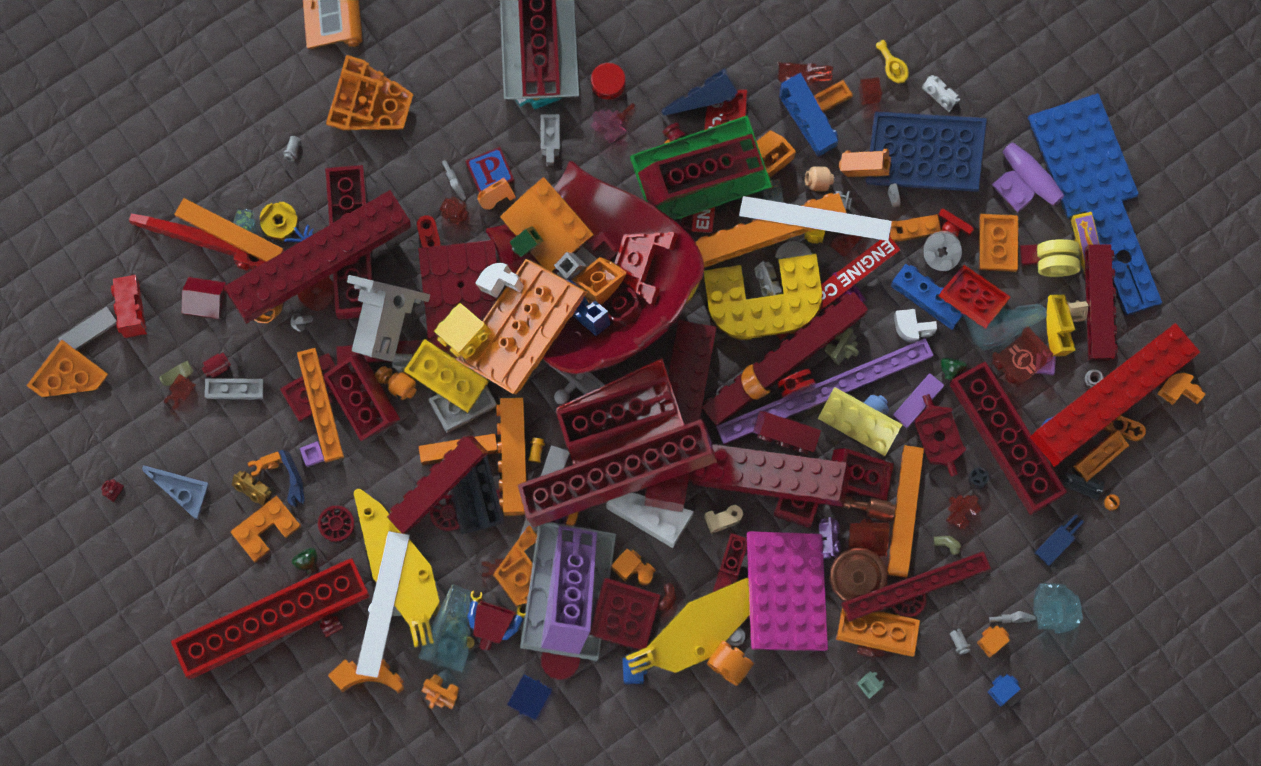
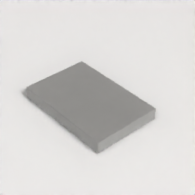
[429,373,497,433]

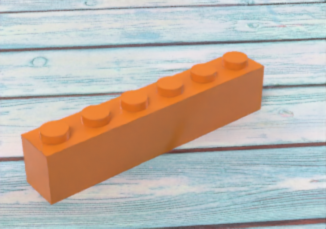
[497,398,526,516]

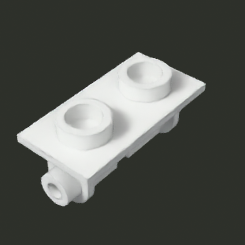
[922,75,961,112]

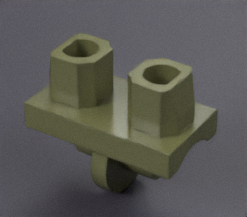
[825,328,859,365]

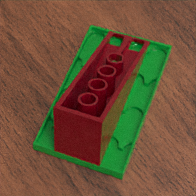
[629,115,772,221]

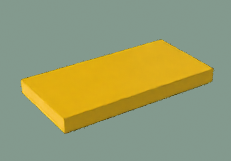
[404,339,489,413]

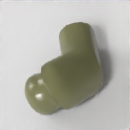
[933,536,961,555]

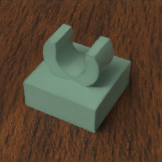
[857,671,884,699]

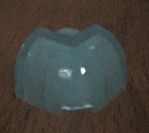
[1033,583,1083,633]

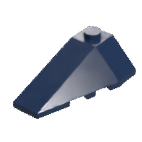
[662,68,738,116]

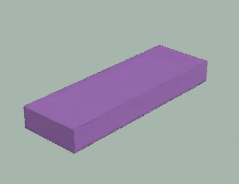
[892,373,944,428]

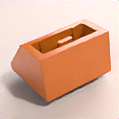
[757,130,796,179]

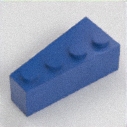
[779,73,839,157]

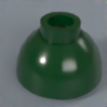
[941,358,967,380]
[291,548,317,574]

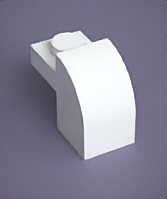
[476,263,524,298]
[894,309,937,343]

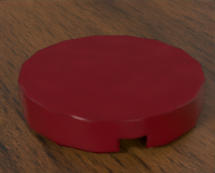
[541,652,580,680]

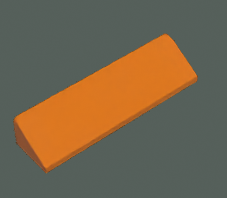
[419,434,498,465]

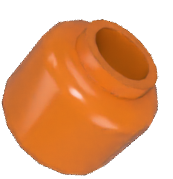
[387,372,417,400]

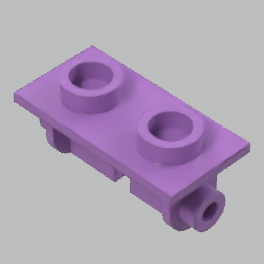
[819,517,841,559]

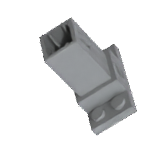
[347,275,430,361]

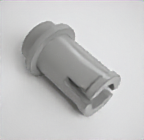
[283,136,301,161]
[950,629,971,655]

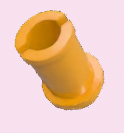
[528,438,545,463]

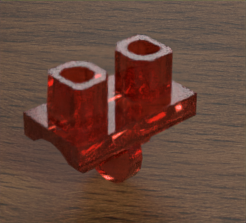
[945,495,982,529]

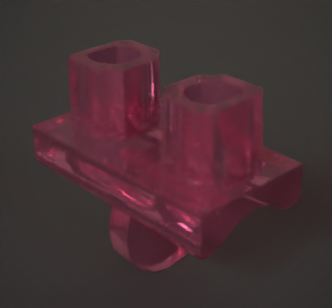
[590,109,627,143]

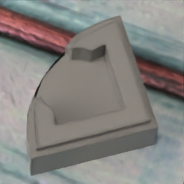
[888,183,900,208]

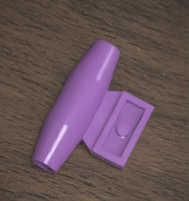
[992,143,1064,213]

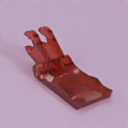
[778,62,833,83]

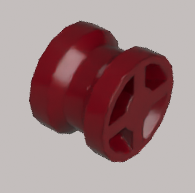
[662,123,686,141]

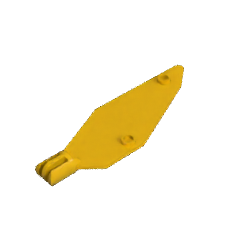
[354,489,439,647]
[626,578,750,675]

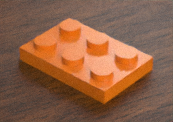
[979,214,1018,272]

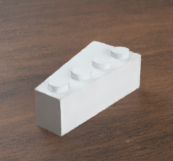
[607,493,694,548]

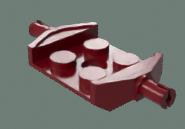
[914,394,966,477]

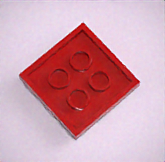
[939,265,1011,329]

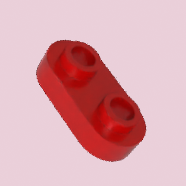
[417,215,441,248]

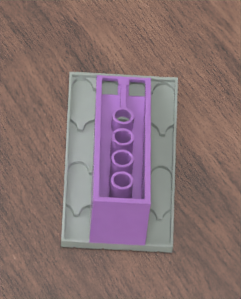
[520,522,616,661]

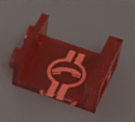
[992,326,1053,387]

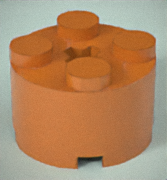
[707,640,754,686]

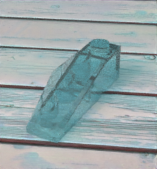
[964,304,1047,350]

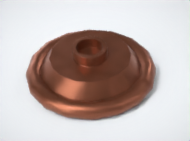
[830,547,888,601]

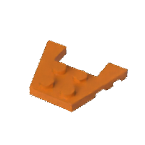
[493,525,537,607]

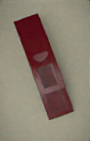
[712,533,747,593]

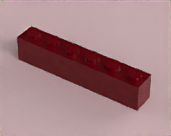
[1084,244,1118,360]
[387,436,488,534]

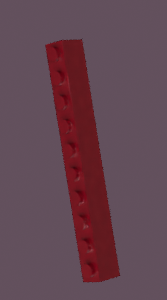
[702,292,868,428]

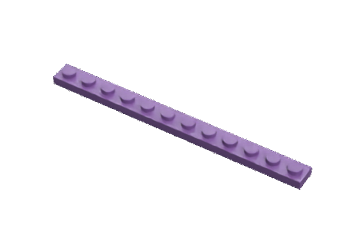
[716,338,933,445]

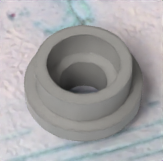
[1085,369,1104,388]

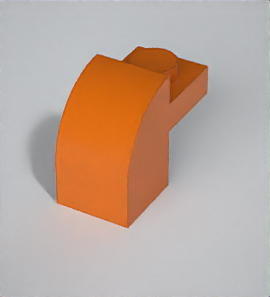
[1157,373,1205,405]

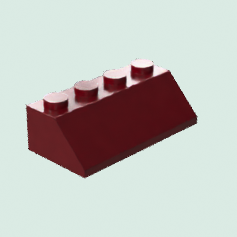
[323,354,400,441]

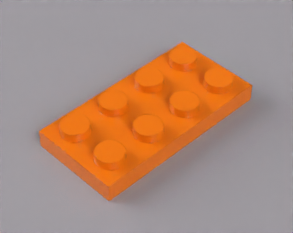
[836,608,920,657]

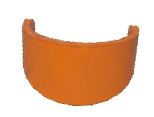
[741,364,770,399]

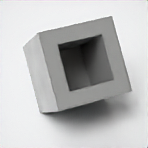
[554,252,588,280]

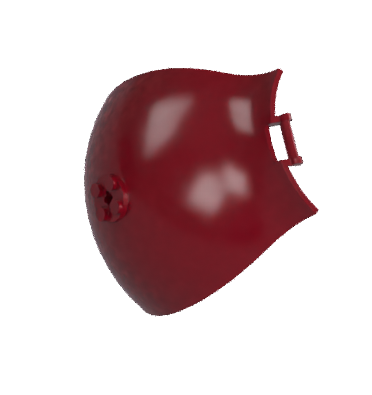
[486,161,704,374]

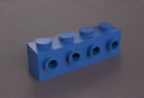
[891,264,964,330]

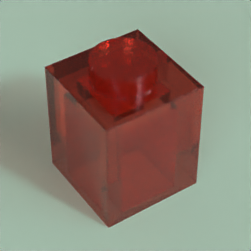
[858,77,882,105]

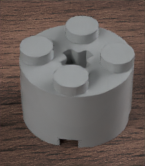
[924,231,962,271]

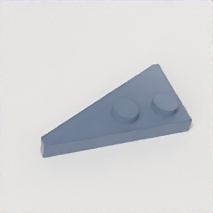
[142,465,209,520]

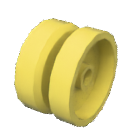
[1037,240,1080,277]

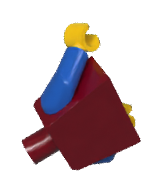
[467,591,525,651]

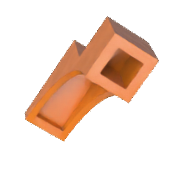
[328,659,404,694]

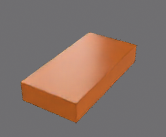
[814,80,853,113]

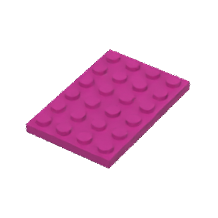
[747,531,828,651]

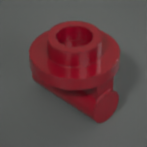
[101,479,124,502]
[320,615,343,638]

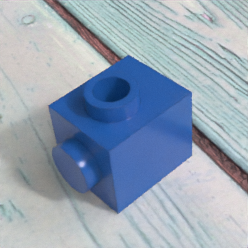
[623,655,647,684]
[988,674,1021,707]

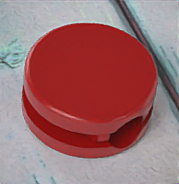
[591,63,626,100]
[777,369,815,398]

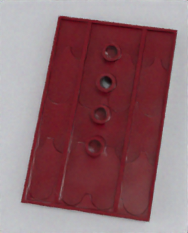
[418,240,500,369]

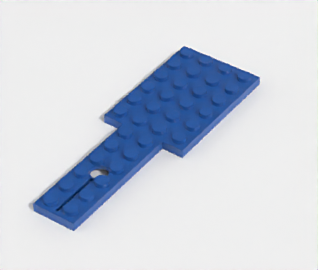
[1028,94,1162,316]

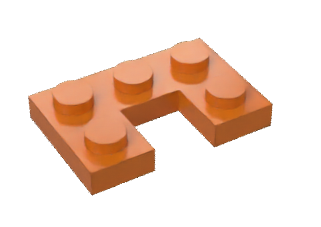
[230,496,301,562]

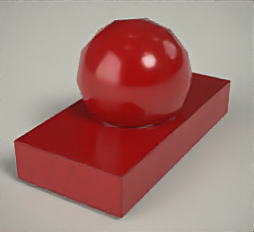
[938,208,974,237]

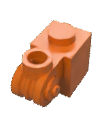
[611,549,656,585]

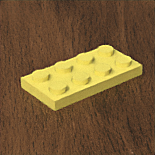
[818,387,902,456]

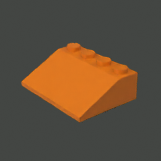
[500,177,593,272]

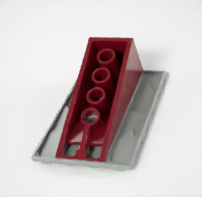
[500,0,579,100]

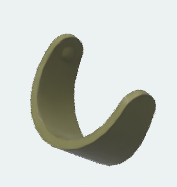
[159,360,193,386]

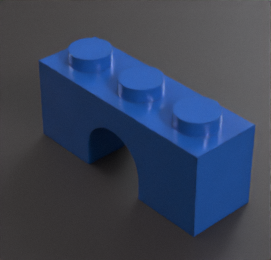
[568,280,610,336]

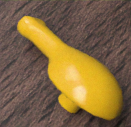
[876,40,909,84]

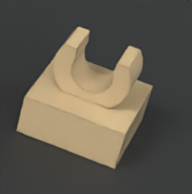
[1067,300,1089,322]

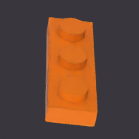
[1073,430,1129,481]

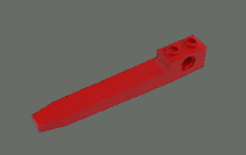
[129,214,265,270]

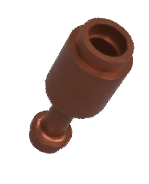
[844,496,896,521]

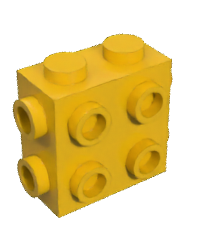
[434,303,492,360]

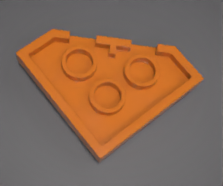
[26,340,109,397]

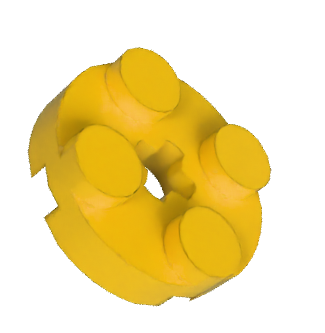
[260,202,298,241]

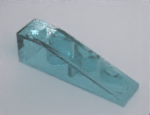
[419,584,470,672]

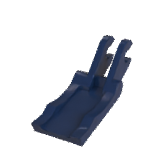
[278,450,305,507]
[1035,515,1084,566]

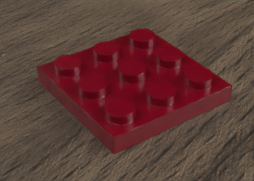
[589,578,660,651]

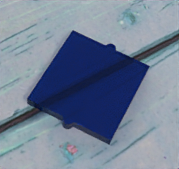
[507,674,552,720]

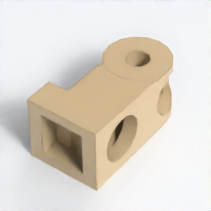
[704,505,743,534]

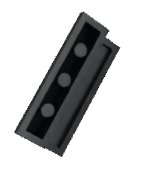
[442,455,505,535]

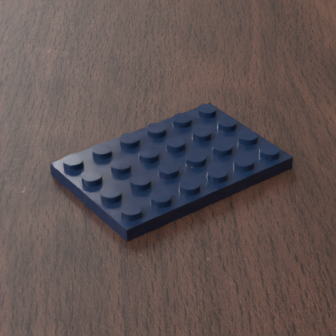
[866,112,987,192]

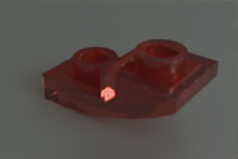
[830,233,863,257]

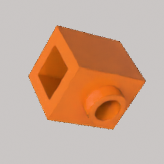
[977,625,1010,658]

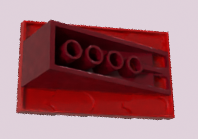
[556,358,684,464]

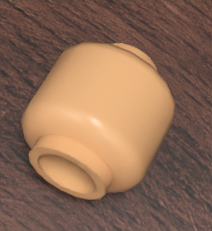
[805,166,834,191]

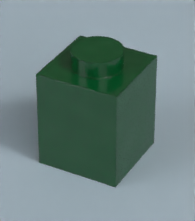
[510,226,544,257]

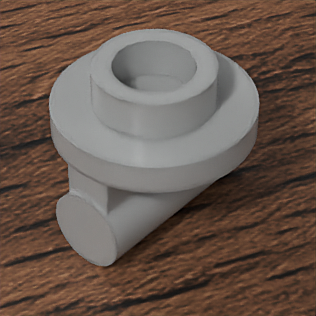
[291,313,313,332]
[392,353,412,372]

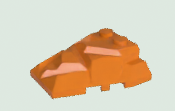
[326,55,413,130]

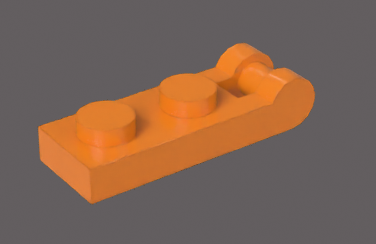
[889,214,941,242]

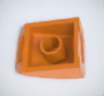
[571,257,626,305]

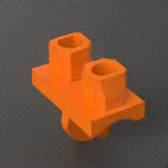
[422,674,459,709]

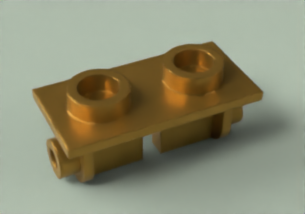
[232,471,272,506]

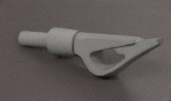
[442,160,466,201]
[989,611,1036,623]

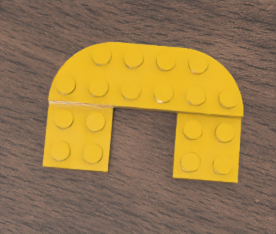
[704,254,822,340]

